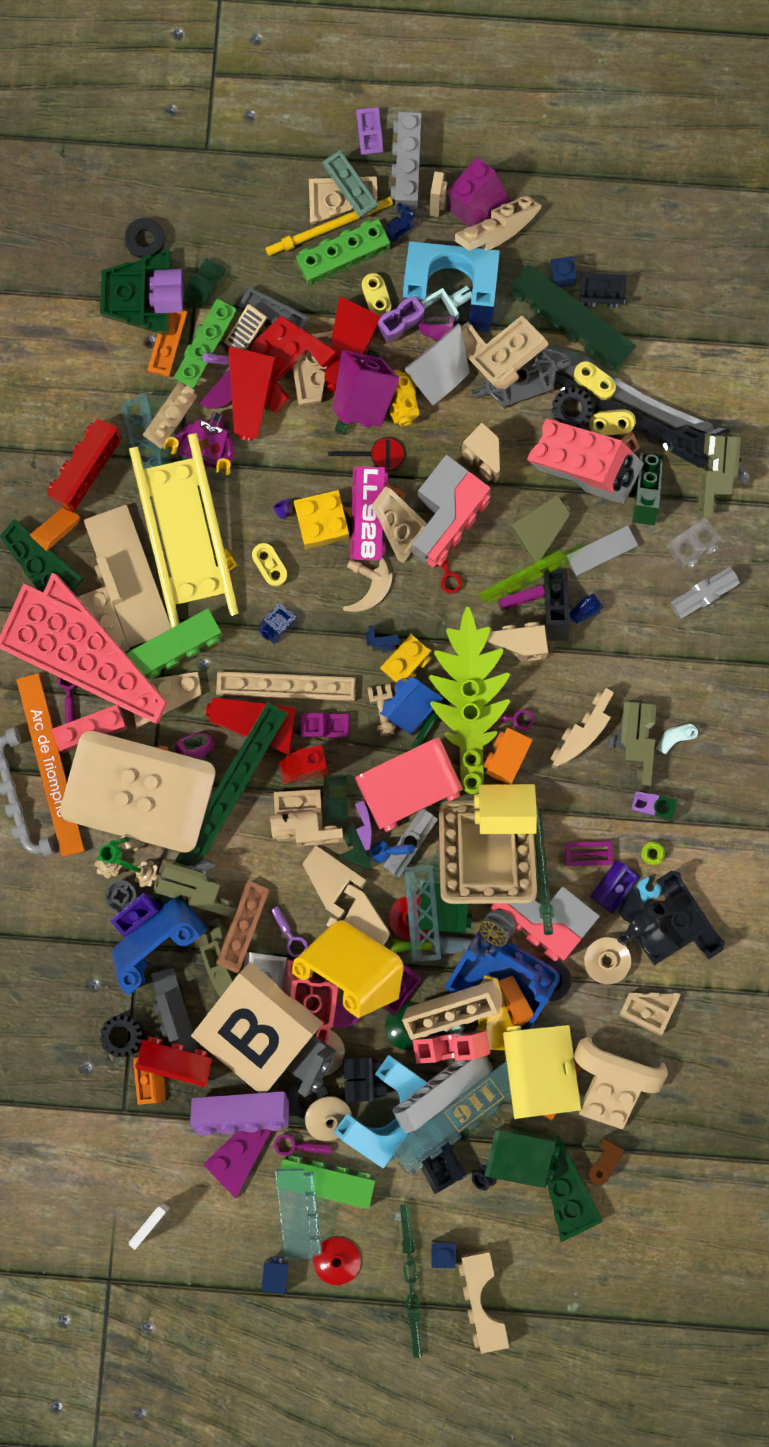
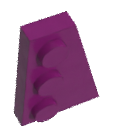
[203,1129,271,1199]

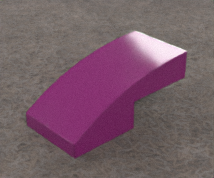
[301,713,351,738]

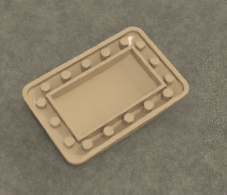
[60,731,215,852]
[439,800,537,904]

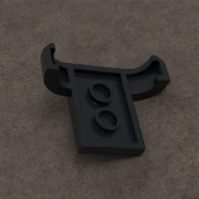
[628,870,725,966]

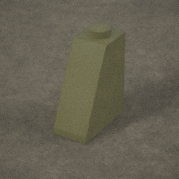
[510,495,571,567]

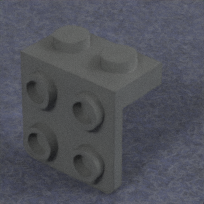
[286,1035,336,1097]

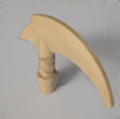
[343,558,392,612]

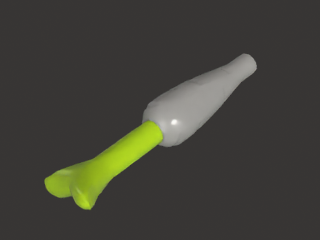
[390,936,473,954]

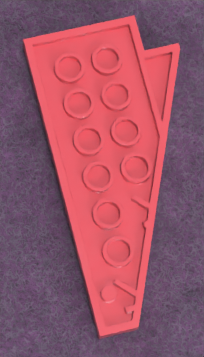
[0,573,168,724]

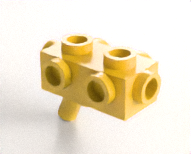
[389,370,420,426]

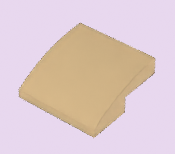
[274,789,323,842]

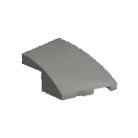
[405,324,470,405]

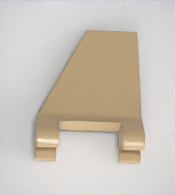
[303,845,368,919]
[326,884,390,946]

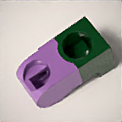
[631,791,677,822]

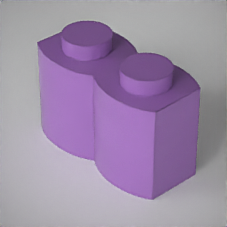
[149,269,183,313]
[378,297,424,343]

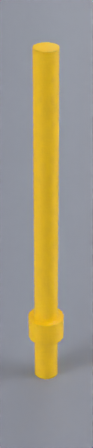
[265,197,393,256]

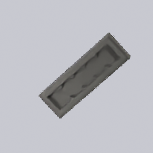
[238,286,309,329]

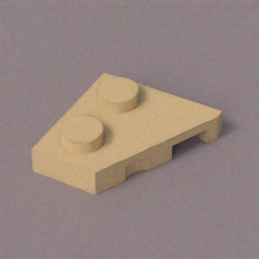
[619,993,681,1036]

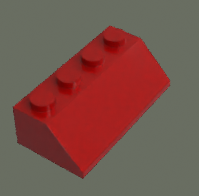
[47,419,122,513]

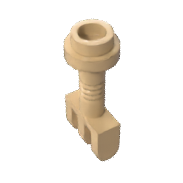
[367,684,396,736]

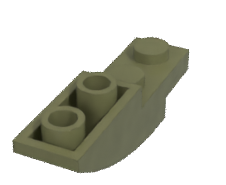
[200,918,242,997]

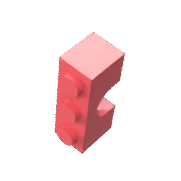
[51,705,128,753]
[413,1030,490,1064]

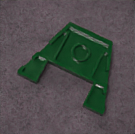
[100,249,171,335]

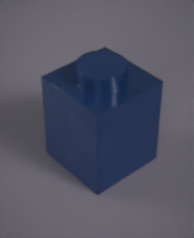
[549,256,577,289]
[431,1241,456,1268]
[261,1256,289,1294]

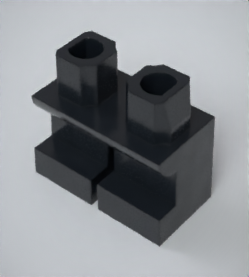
[344,1057,387,1103]

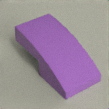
[356,107,383,155]
[355,800,372,852]

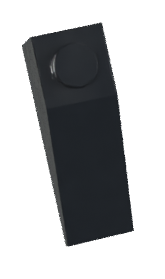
[544,569,570,641]

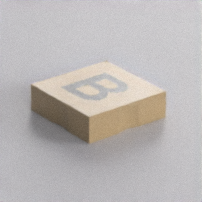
[191,962,323,1093]

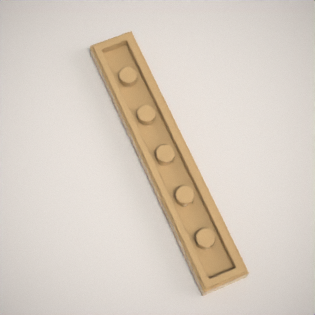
[216,672,356,701]

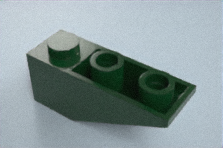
[632,453,663,526]

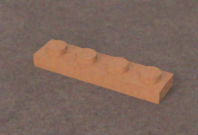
[216,880,270,973]

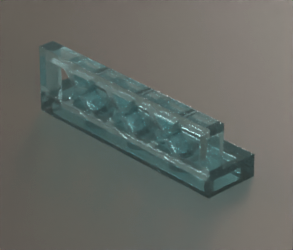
[121,392,163,469]
[404,865,441,964]

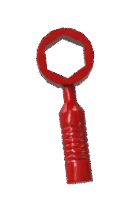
[440,559,461,594]

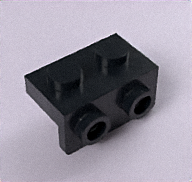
[579,271,627,308]
[412,1135,466,1194]

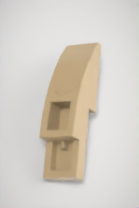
[455,196,541,251]
[550,688,614,769]

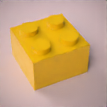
[294,490,350,550]

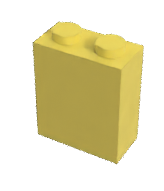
[474,784,537,834]

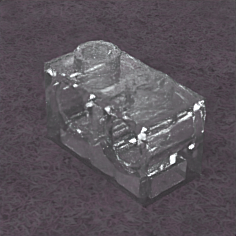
[666,517,721,569]

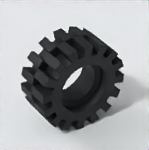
[551,386,595,428]
[100,1015,144,1058]

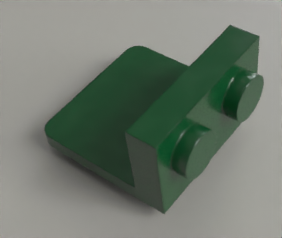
[419,882,473,933]

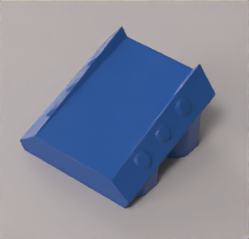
[380,677,443,736]

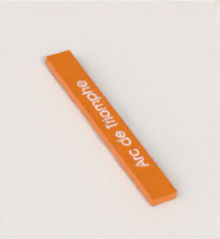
[16,673,85,858]

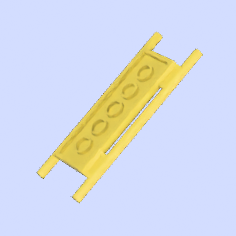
[129,433,239,628]

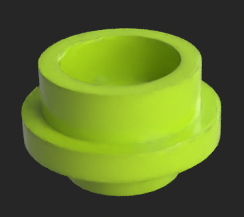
[641,842,665,865]

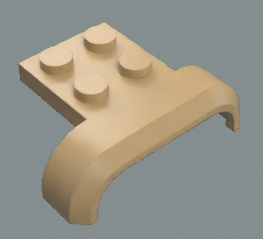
[461,315,549,390]
[574,1037,668,1130]

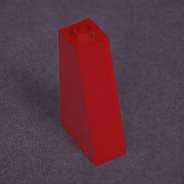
[324,297,382,393]
[229,346,277,441]
[206,698,296,755]
[279,745,329,785]

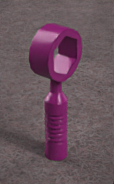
[57,677,77,724]
[497,709,534,731]
[274,1134,331,1156]

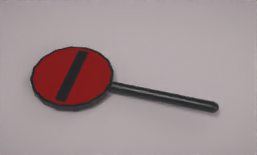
[327,437,405,471]

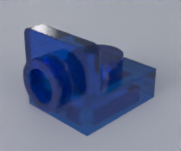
[386,202,414,242]
[468,302,496,333]
[258,603,297,644]

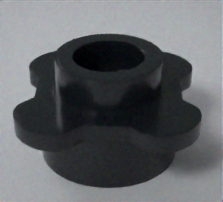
[472,1164,497,1191]

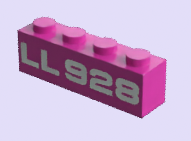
[350,467,388,560]

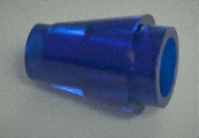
[569,593,604,624]

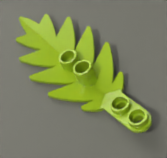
[429,607,510,794]

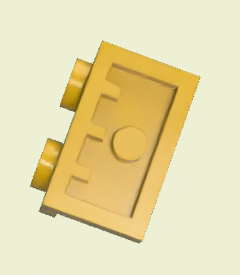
[380,634,432,683]

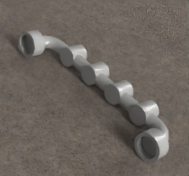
[0,727,55,857]

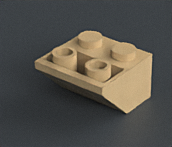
[462,423,500,483]

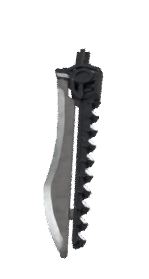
[543,345,742,469]

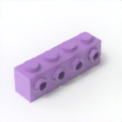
[190,1092,289,1136]

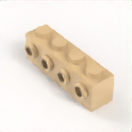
[402,980,502,1040]

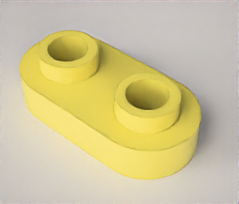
[362,273,391,316]
[574,362,616,400]
[589,409,636,435]
[252,543,287,587]

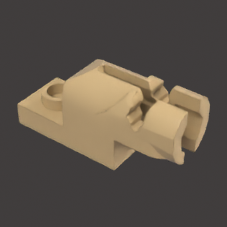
[270,811,344,847]

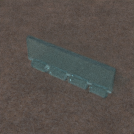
[275,1169,322,1259]

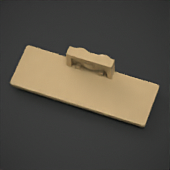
[84,505,171,648]

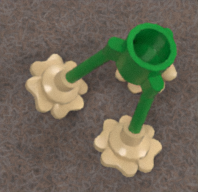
[95,836,159,888]

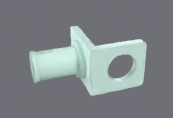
[420,286,472,320]

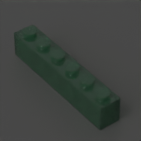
[510,264,636,373]

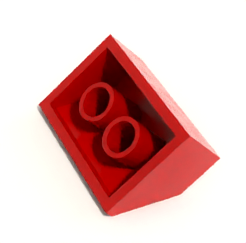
[135,1036,212,1088]

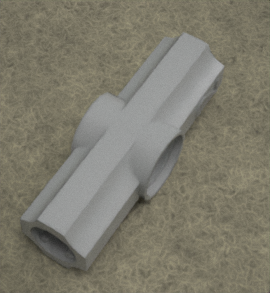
[670,567,740,620]
[383,809,438,878]

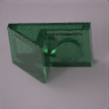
[184,258,226,309]
[324,776,348,823]
[337,824,371,870]

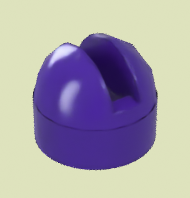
[273,499,293,519]

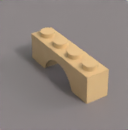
[458,1250,509,1354]

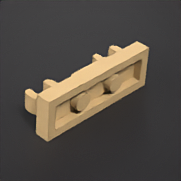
[142,382,197,449]

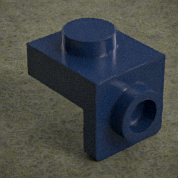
[365,625,400,653]

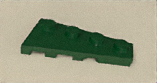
[0,519,84,592]
[548,1135,604,1242]

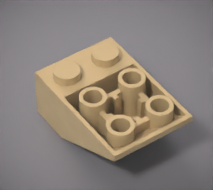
[484,622,548,662]

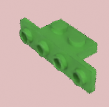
[174,299,236,388]

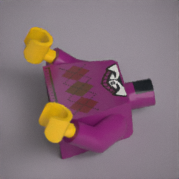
[163,412,235,475]

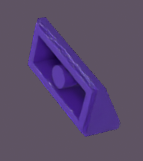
[590,860,640,914]
[110,893,162,938]

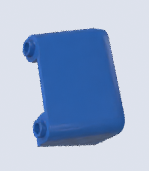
[112,898,209,996]
[444,930,560,1030]

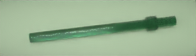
[534,807,554,935]

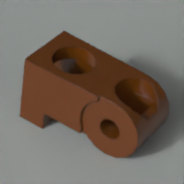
[588,1137,625,1185]

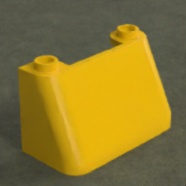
[292,920,403,1018]

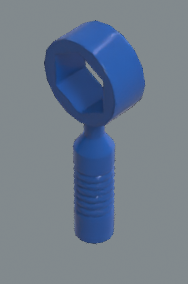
[370,841,415,863]

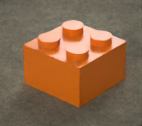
[484,727,532,785]

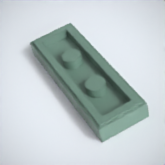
[322,150,379,219]

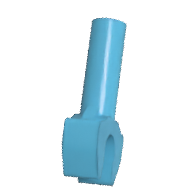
[637,877,660,907]

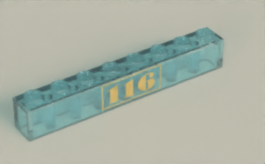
[388,1061,512,1174]

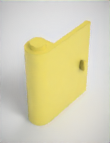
[503,1025,581,1119]

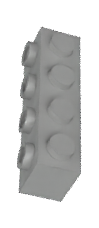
[391,112,421,210]

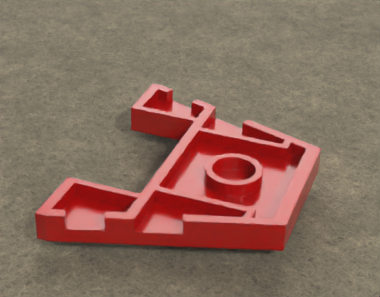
[249,316,339,413]

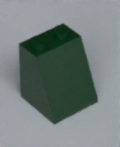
[485,1123,561,1188]

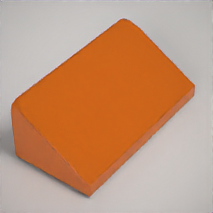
[30,508,80,551]
[498,976,534,1027]
[133,1057,166,1105]

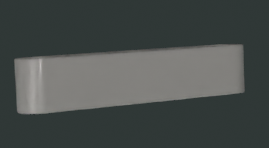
[393,1055,493,1133]

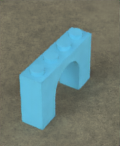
[403,241,500,307]
[333,1055,427,1168]

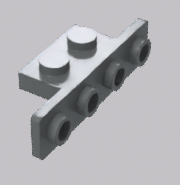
[151,967,198,1053]

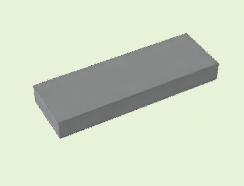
[566,525,638,577]

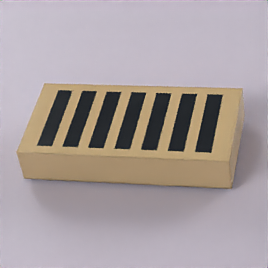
[224,304,268,349]

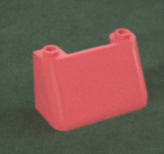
[355,737,463,832]

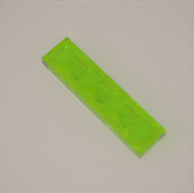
[478,550,565,605]

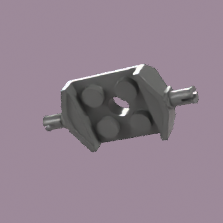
[472,350,571,409]

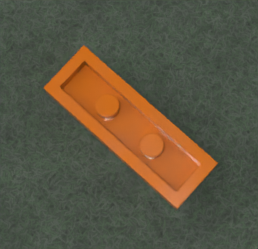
[147,310,188,378]

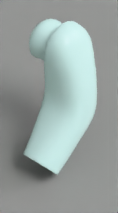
[656,724,698,755]

